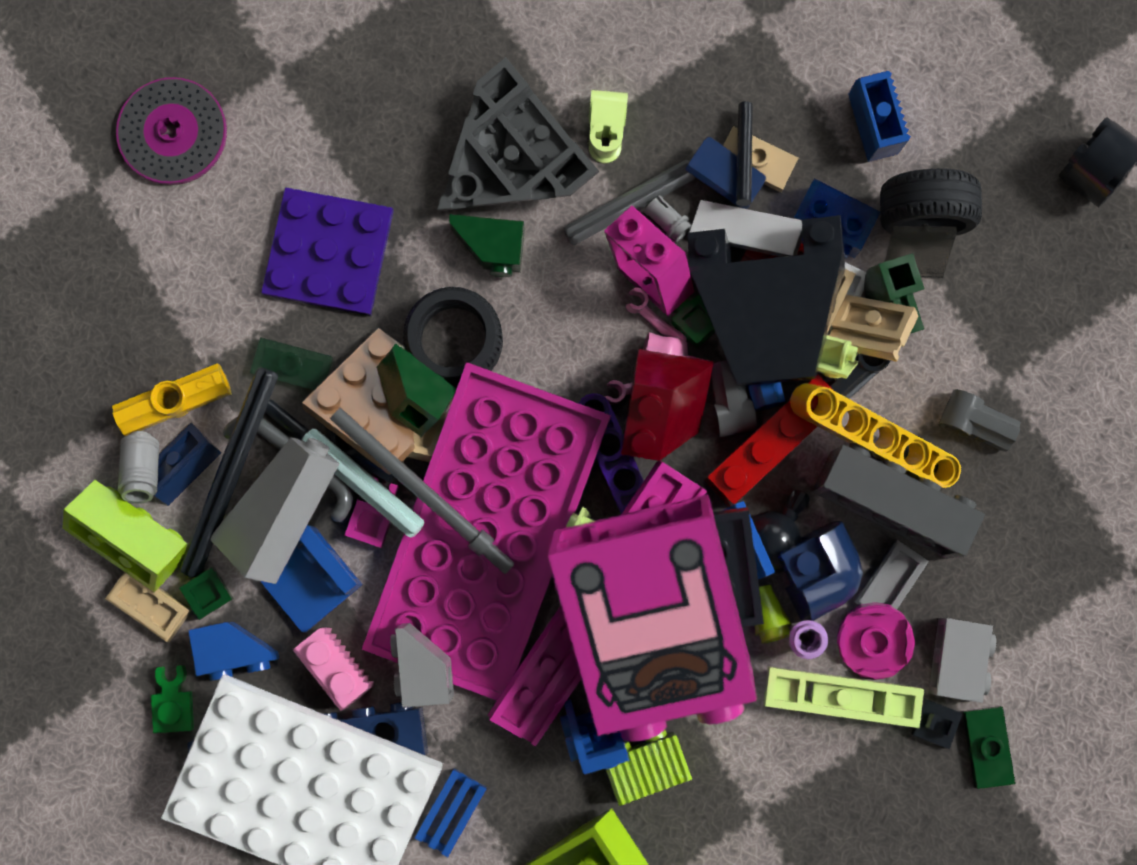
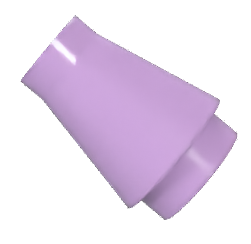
[789,620,828,659]

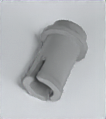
[644,195,692,242]

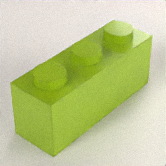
[62,480,187,593]

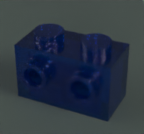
[793,178,880,259]

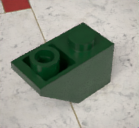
[377,343,456,437]

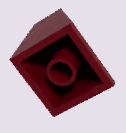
[621,349,713,461]

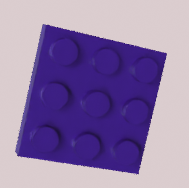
[261,187,394,316]

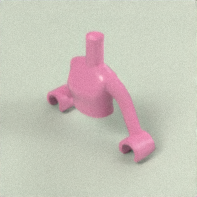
[605,288,708,405]

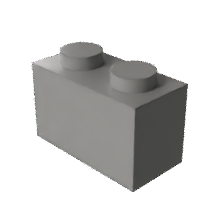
[928,618,996,703]

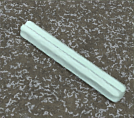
[302,428,424,538]

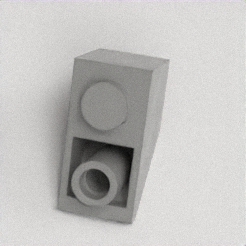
[390,623,454,707]

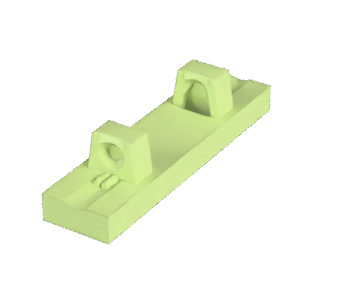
[763,666,924,728]

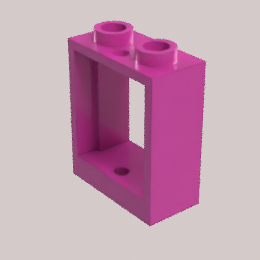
[604,205,695,316]

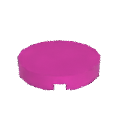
[837,602,915,680]

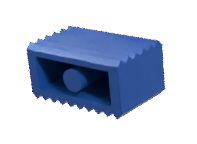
[848,71,911,162]

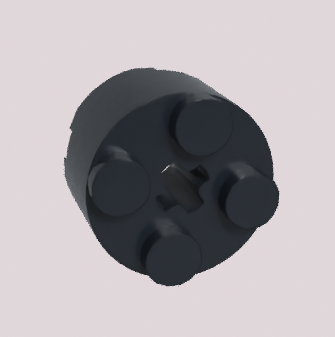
[1059,117,1137,208]

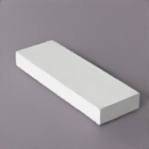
[690,200,803,257]

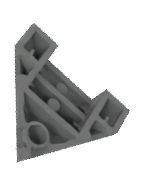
[437,57,599,211]

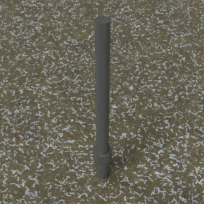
[330,407,514,574]

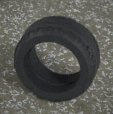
[880,168,982,239]
[403,287,503,388]

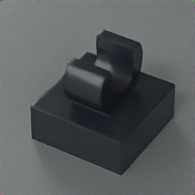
[911,698,963,749]

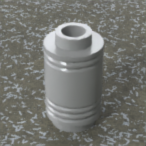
[118,431,159,504]

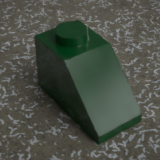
[449,214,525,277]

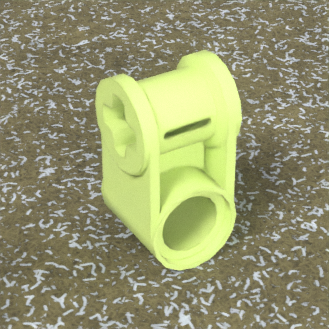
[589,90,628,164]

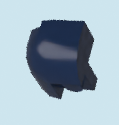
[777,521,863,622]

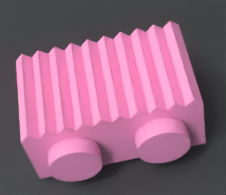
[293,627,374,711]

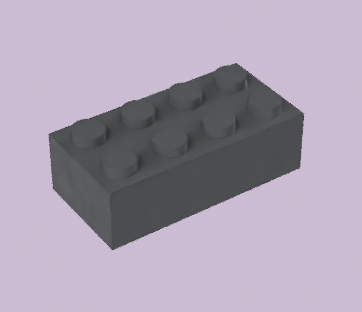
[811,443,985,559]

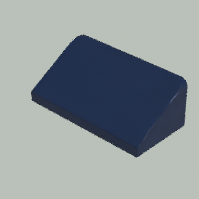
[685,137,766,209]
[154,422,222,506]

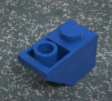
[188,622,279,681]

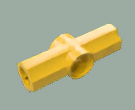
[112,363,231,436]

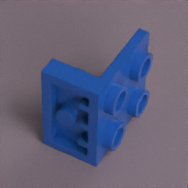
[260,525,363,632]

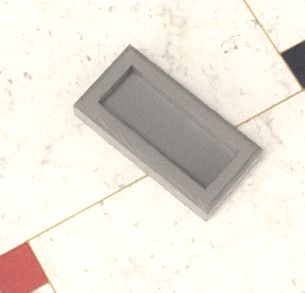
[854,540,929,609]

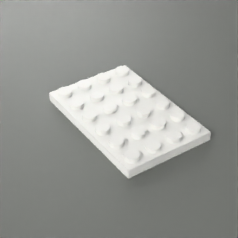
[161,674,442,865]

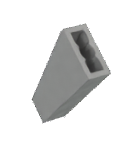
[210,437,340,584]

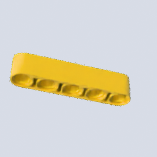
[790,384,961,488]

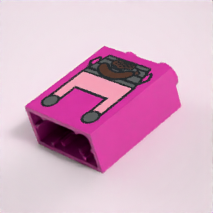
[548,495,757,741]

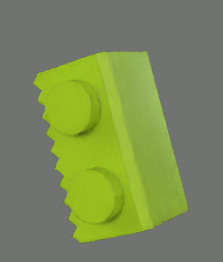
[606,730,692,806]

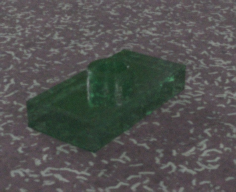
[250,337,333,391]

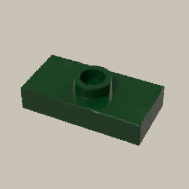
[963,706,1016,789]

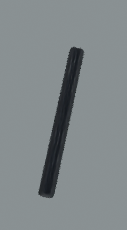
[179,367,278,578]

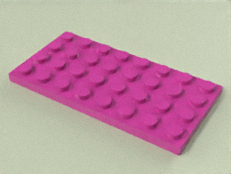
[362,362,611,701]

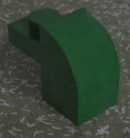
[864,253,925,334]

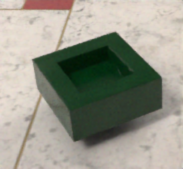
[179,567,234,620]

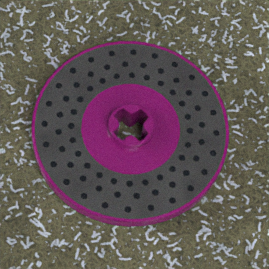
[116,77,227,185]

